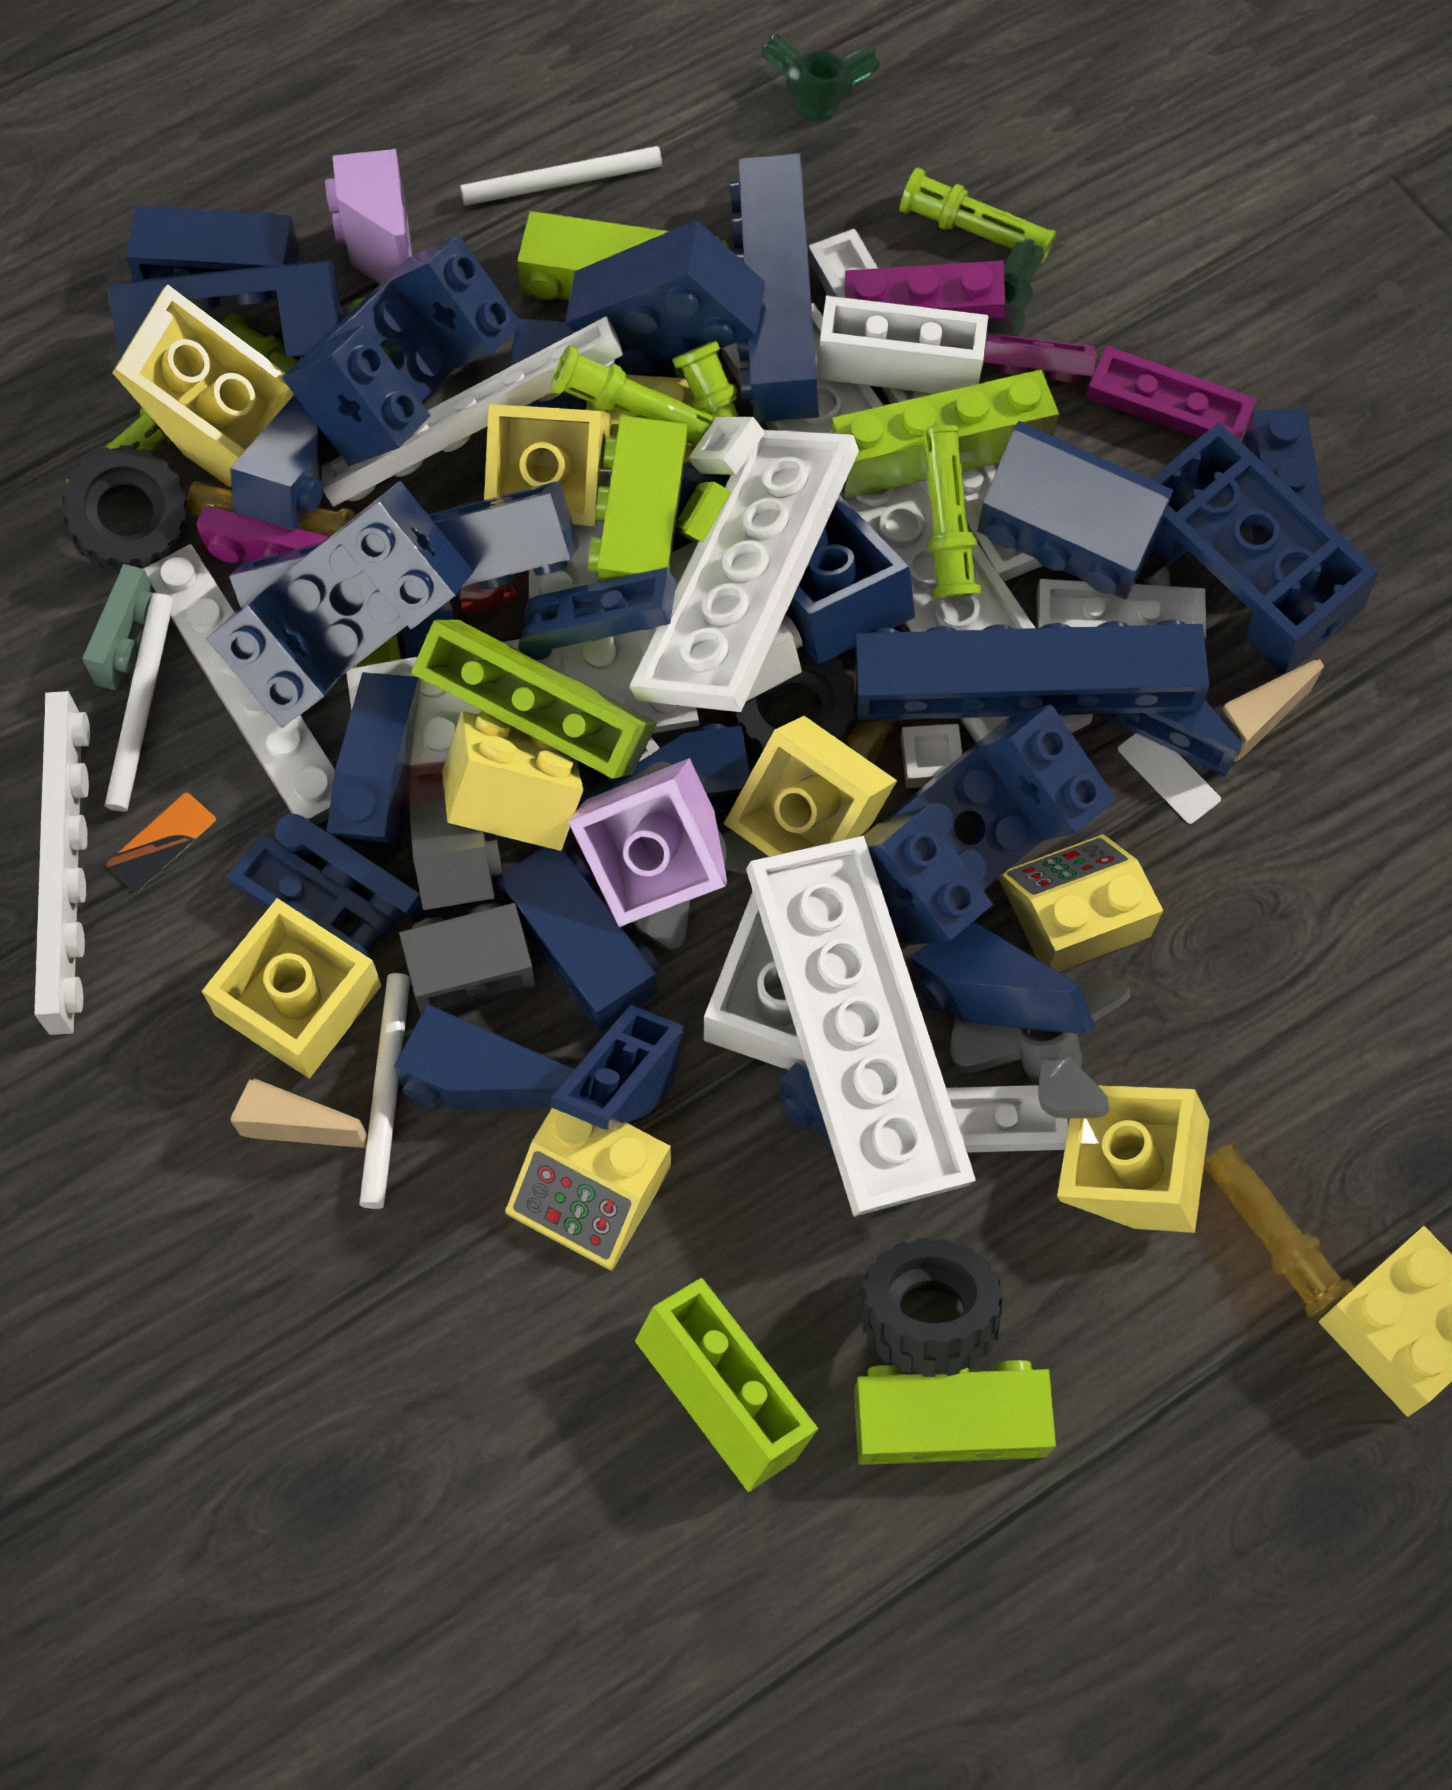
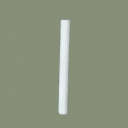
[460,146,662,206]
[104,593,174,812]
[359,973,411,1209]

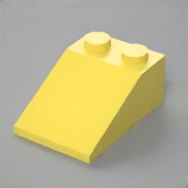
[112,285,294,487]

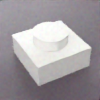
[688,417,765,475]
[900,724,962,788]

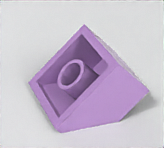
[325,149,412,284]
[568,758,727,927]

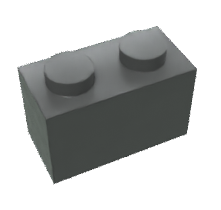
[409,799,502,910]
[399,903,536,1015]

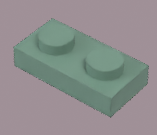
[82,564,154,691]

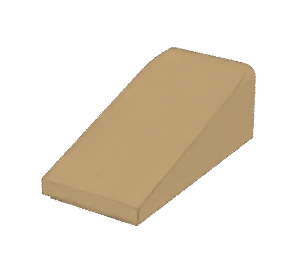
[1219,659,1324,762]
[231,1078,368,1148]

